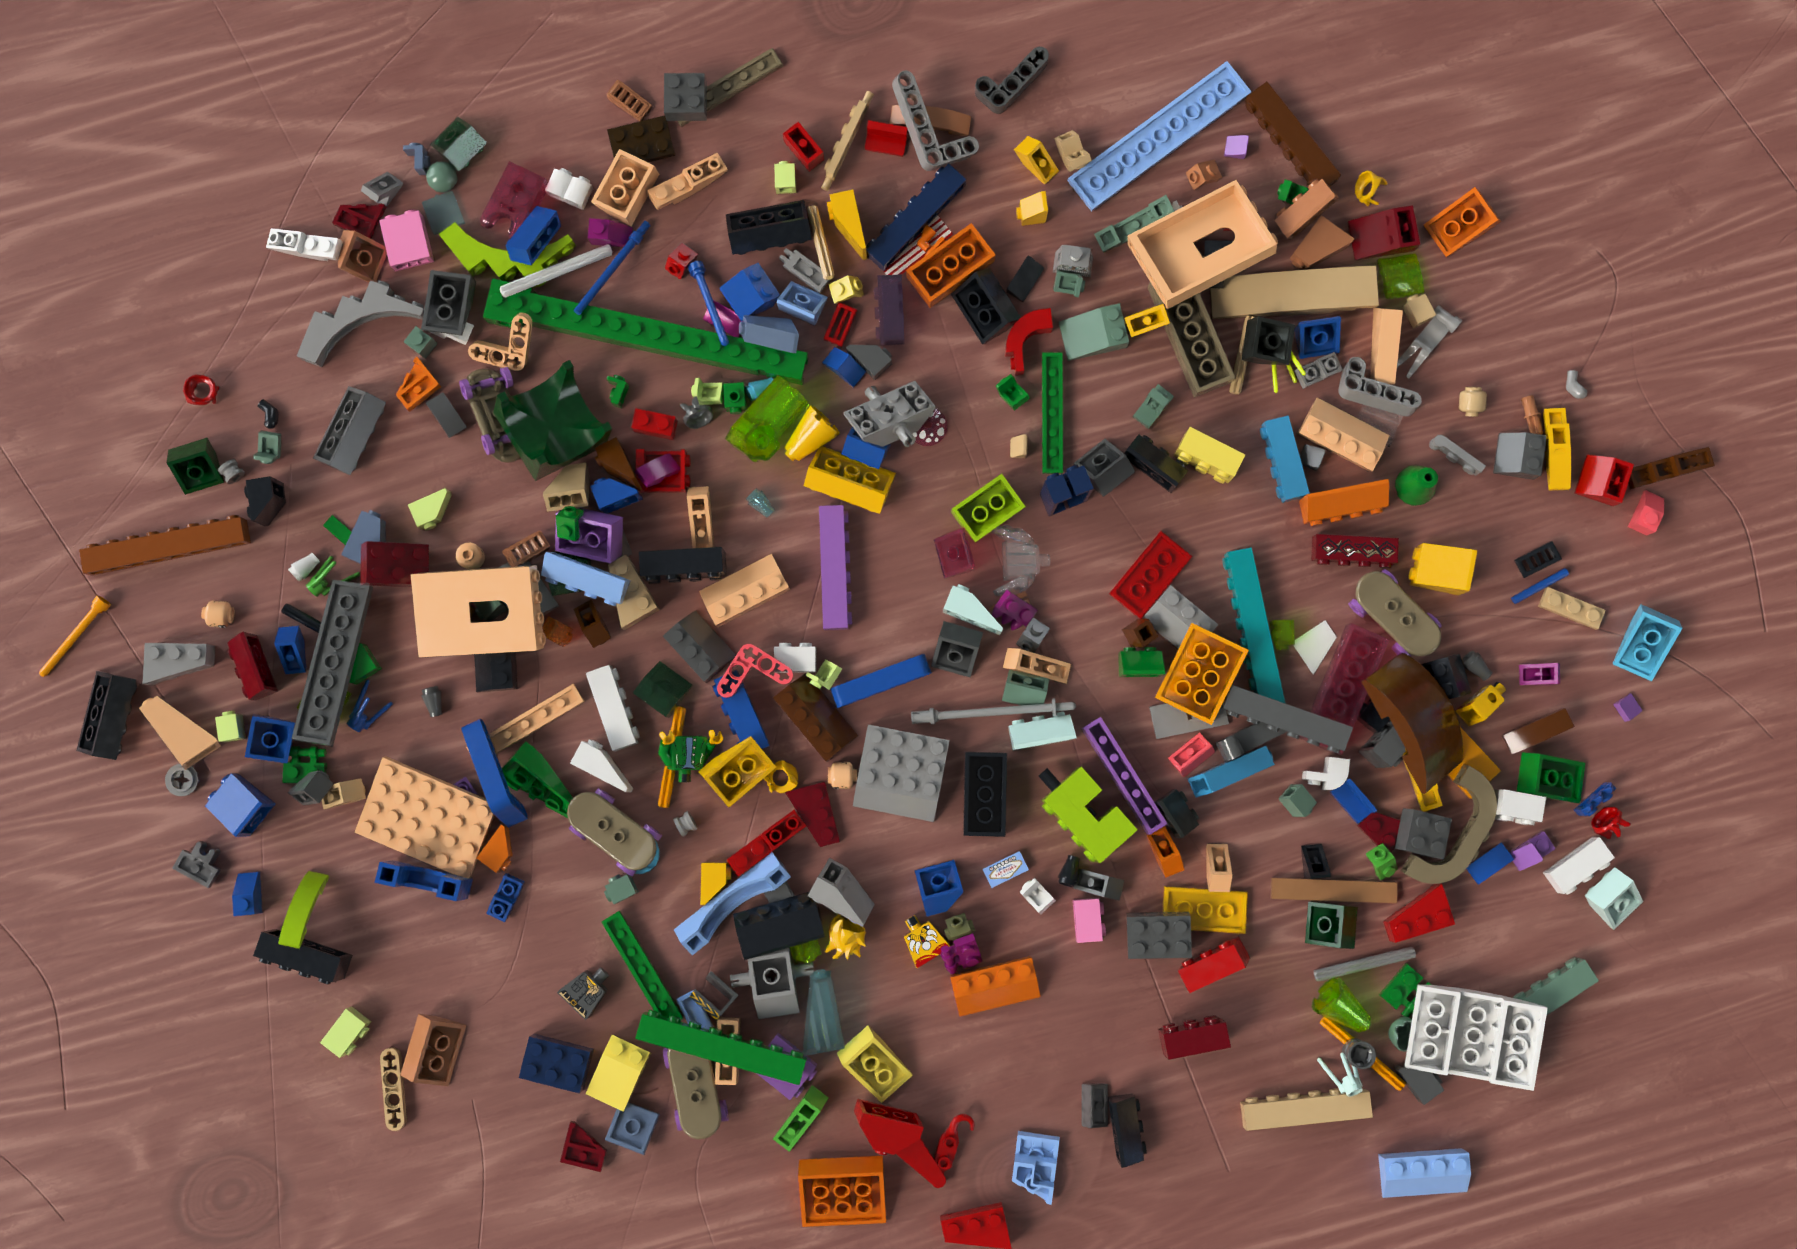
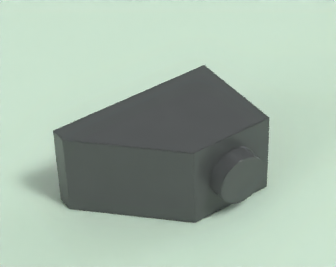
[846,345,892,380]
[288,771,334,805]
[1073,868,1125,901]
[1394,1065,1444,1105]

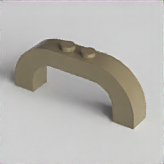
[1401,764,1497,884]

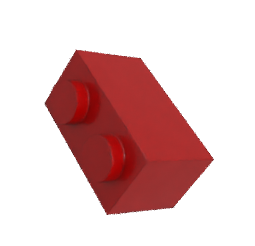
[783,122,824,172]
[631,408,678,441]

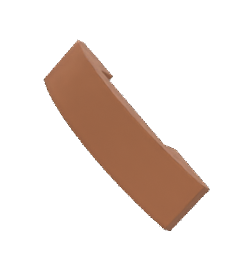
[890,105,971,137]

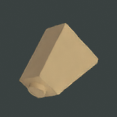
[543,463,590,512]

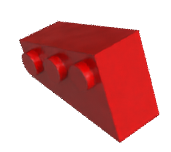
[940,1202,1012,1249]

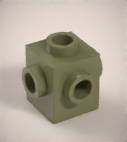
[944,913,975,945]

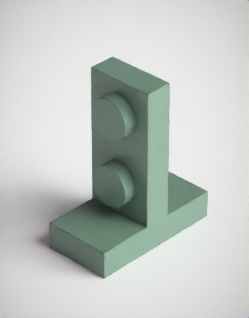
[1133,384,1174,429]

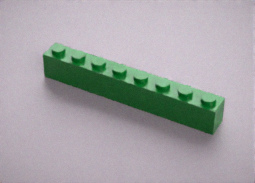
[635,1010,807,1085]

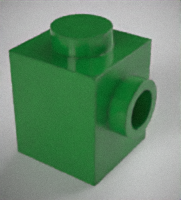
[723,382,747,414]

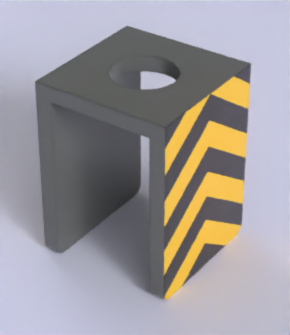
[690,971,738,1020]

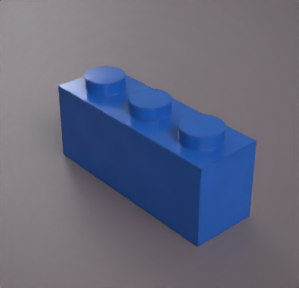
[506,206,561,266]

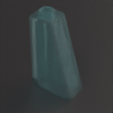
[802,969,845,1056]

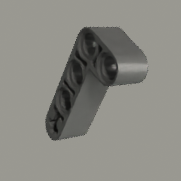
[975,46,1049,114]
[1216,722,1288,762]

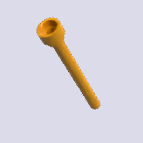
[39,595,111,677]

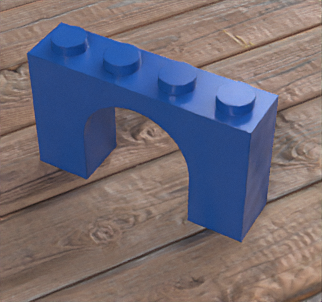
[374,860,473,901]

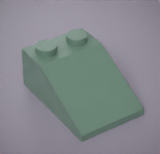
[1059,303,1129,361]

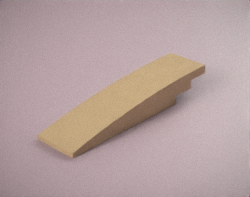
[1210,266,1379,319]

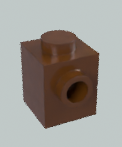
[1122,619,1158,647]

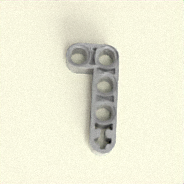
[1338,357,1422,417]

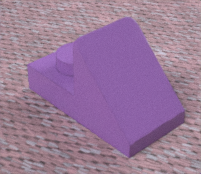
[1509,831,1556,871]

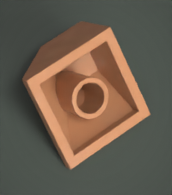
[338,230,387,283]

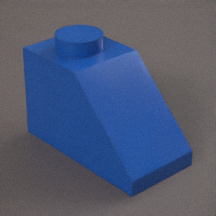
[274,626,307,674]
[232,872,263,916]

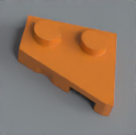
[396,357,441,412]

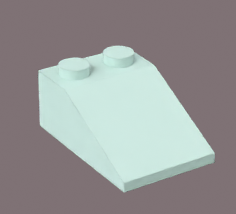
[943,584,1003,636]

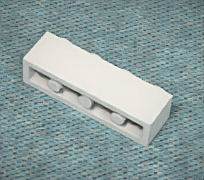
[586,665,640,751]

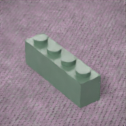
[1513,957,1599,1016]

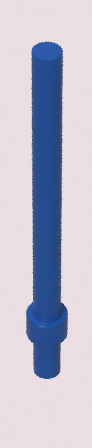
[573,221,651,315]

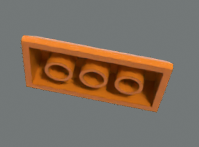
[1299,479,1389,527]
[950,956,1040,1016]

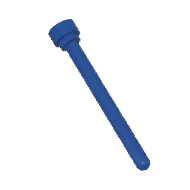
[688,261,729,346]

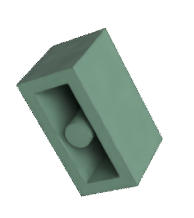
[1002,669,1049,705]

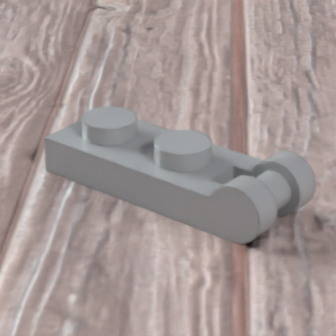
[1429,435,1486,476]

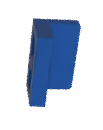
[1330,778,1377,824]

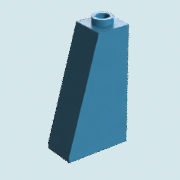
[1188,746,1275,797]

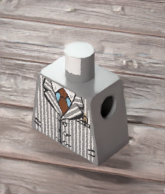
[1053,245,1093,277]

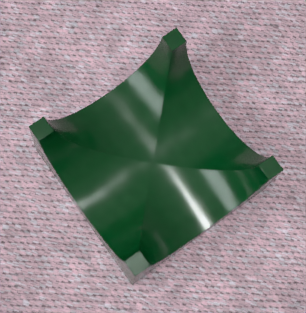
[493,360,612,481]

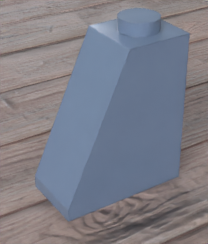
[739,315,799,353]
[341,510,386,564]

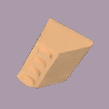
[1297,398,1390,472]
[699,554,790,627]

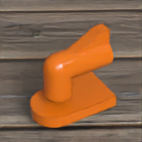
[917,225,946,256]

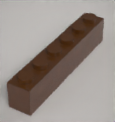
[1245,81,1341,186]

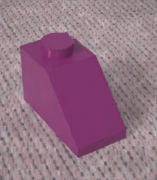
[587,218,633,247]

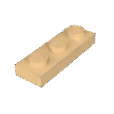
[1538,587,1606,630]

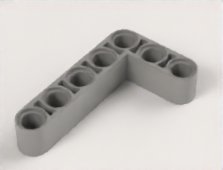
[892,70,979,171]

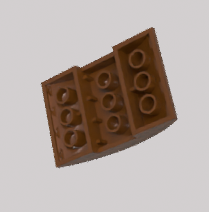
[1361,653,1463,794]

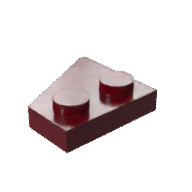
[1357,812,1400,852]
[560,1121,607,1172]

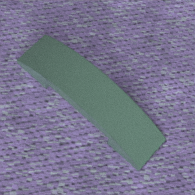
[1094,195,1175,253]

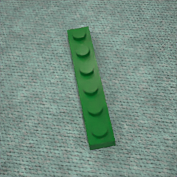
[1042,352,1063,474]
[601,911,684,1020]

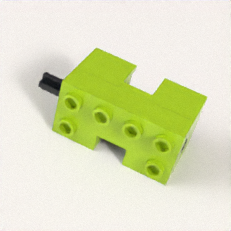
[1038,766,1138,863]

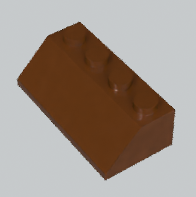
[773,673,858,762]

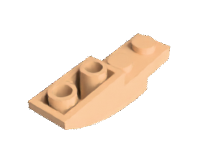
[647,153,728,210]

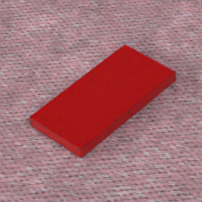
[1109,531,1193,619]

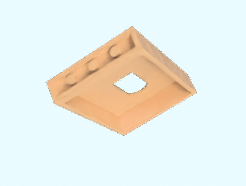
[1128,180,1278,309]
[411,565,546,657]

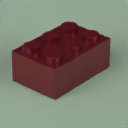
[361,541,429,587]
[1158,1015,1231,1060]

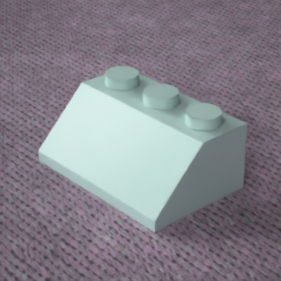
[1008,712,1076,751]

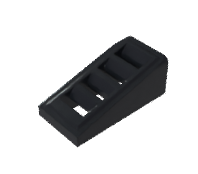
[1514,541,1562,578]

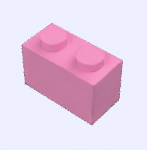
[1073,898,1106,943]

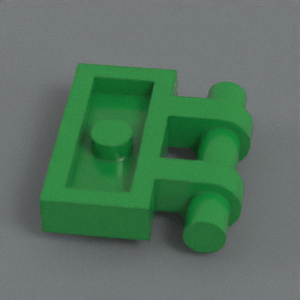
[282,746,327,783]
[1379,963,1431,1017]

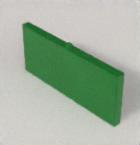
[323,515,352,545]

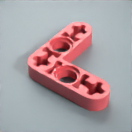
[717,644,793,698]

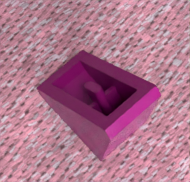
[1519,663,1560,686]

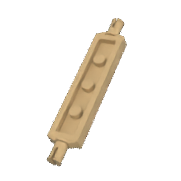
[821,91,874,191]

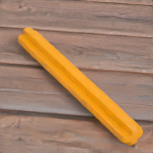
[658,706,686,808]
[1320,1015,1406,1091]

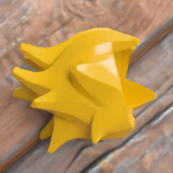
[825,914,866,960]

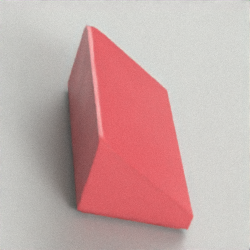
[1168,732,1215,777]

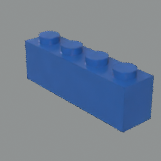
[712,670,770,750]

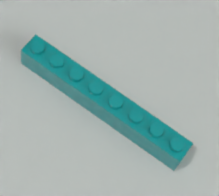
[1222,547,1285,703]

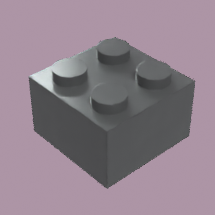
[664,73,707,121]
[1395,808,1452,860]

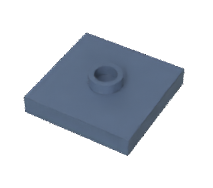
[605,1102,660,1155]

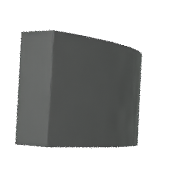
[426,392,467,438]

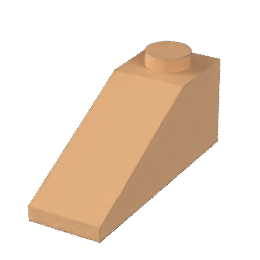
[687,486,713,548]
[1003,648,1071,684]

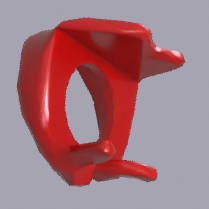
[183,374,219,405]
[1591,807,1631,839]

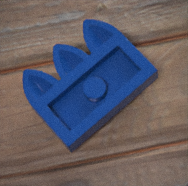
[1573,782,1616,816]

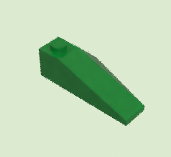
[501,741,573,818]

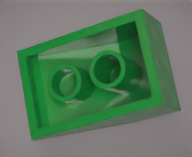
[1516,752,1586,804]

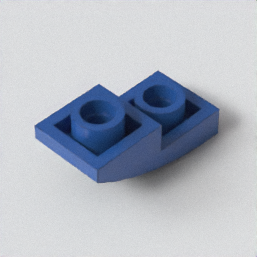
[1466,842,1514,885]
[486,873,525,922]

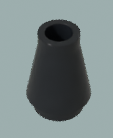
[1058,855,1080,887]

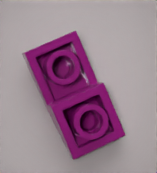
[635,454,681,487]

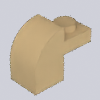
[1054,130,1092,172]

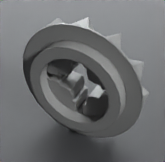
[165,764,200,796]

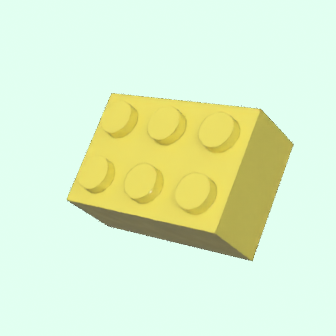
[1174,427,1245,484]

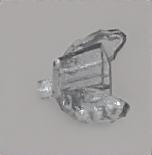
[991,525,1050,596]

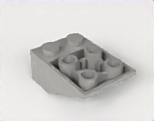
[808,858,875,927]

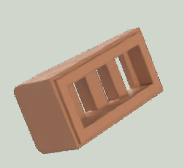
[607,80,652,121]
[502,530,550,567]

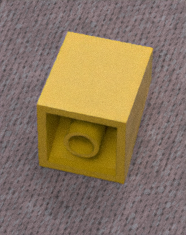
[1408,543,1477,595]

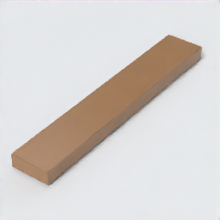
[1271,878,1397,903]

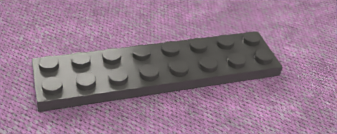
[291,579,373,747]

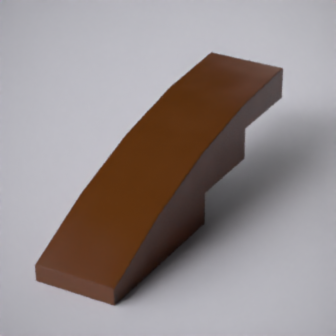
[1628,447,1715,489]

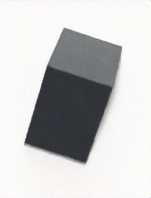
[1301,844,1331,879]

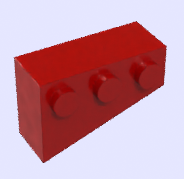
[1383,884,1455,943]
[1178,936,1251,993]

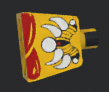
[1455,682,1506,726]
[904,915,950,968]

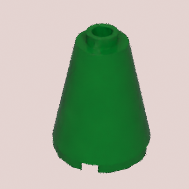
[1395,465,1438,506]

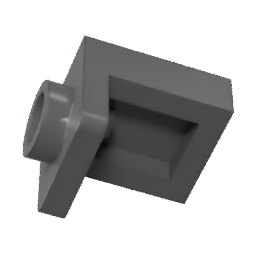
[1016,618,1050,653]

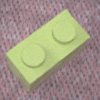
[320,1007,371,1058]

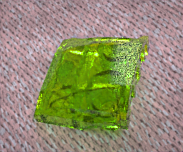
[1377,254,1425,299]

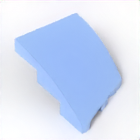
[1012,1131,1060,1205]

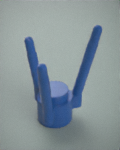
[346,680,393,732]

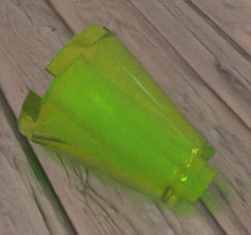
[1312,978,1371,1033]

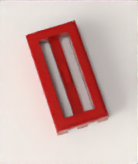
[823,302,858,348]

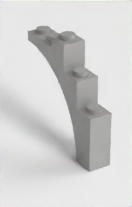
[297,280,424,367]

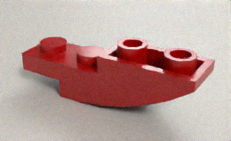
[726,810,806,877]

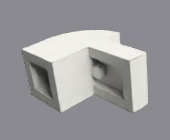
[1302,757,1350,790]

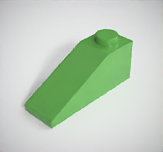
[773,1085,829,1152]

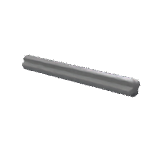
[1314,946,1416,981]

